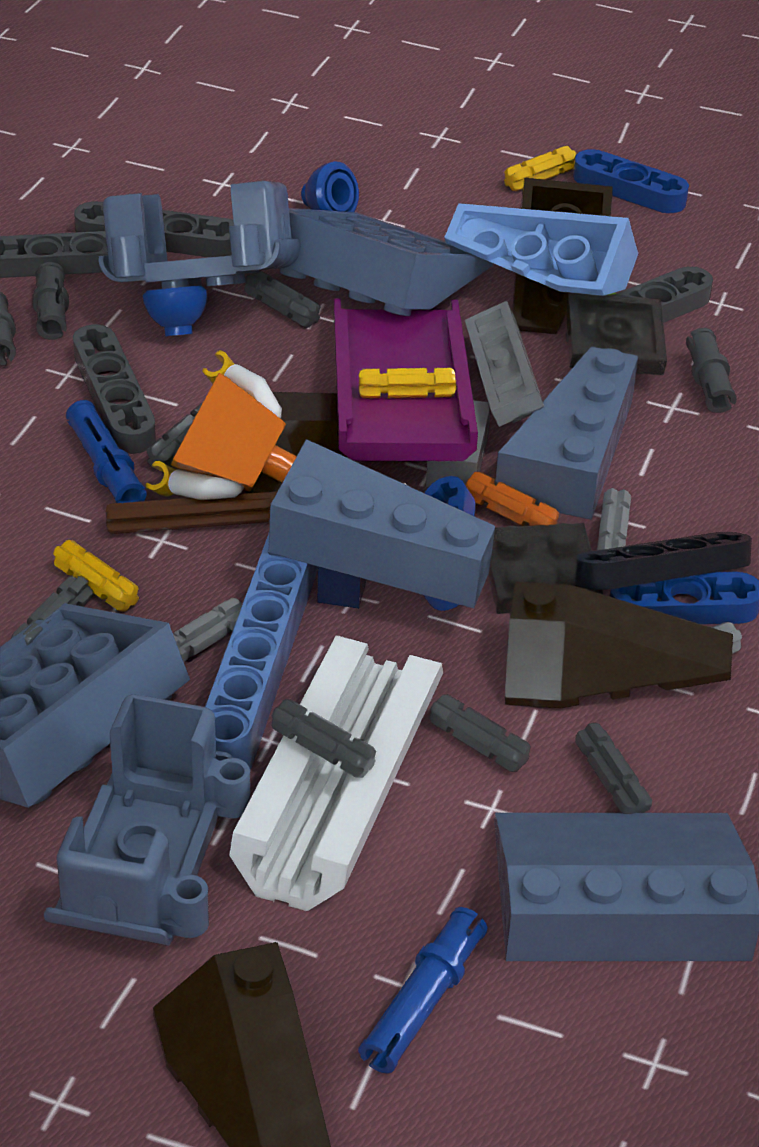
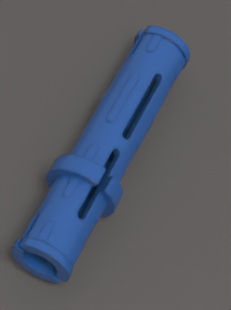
[66,400,147,503]
[358,907,488,1074]

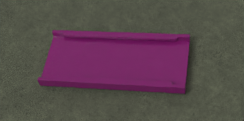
[334,299,478,461]

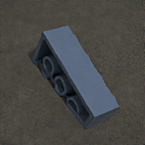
[495,347,638,520]
[268,439,495,608]

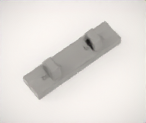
[465,301,544,427]

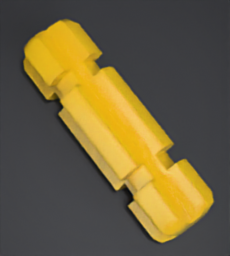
[503,146,577,192]
[359,368,456,399]
[53,540,139,612]

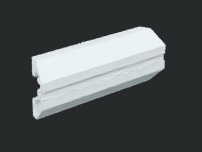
[229,635,443,911]

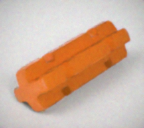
[465,471,559,536]

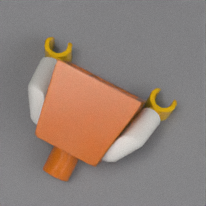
[145,350,297,500]

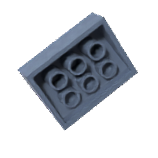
[279,208,493,316]
[0,603,190,808]
[494,813,759,961]

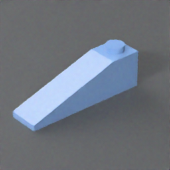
[444,203,638,296]

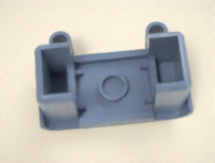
[99,181,301,289]
[44,694,250,946]

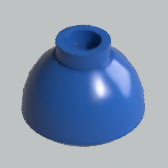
[301,161,359,212]
[142,286,207,336]

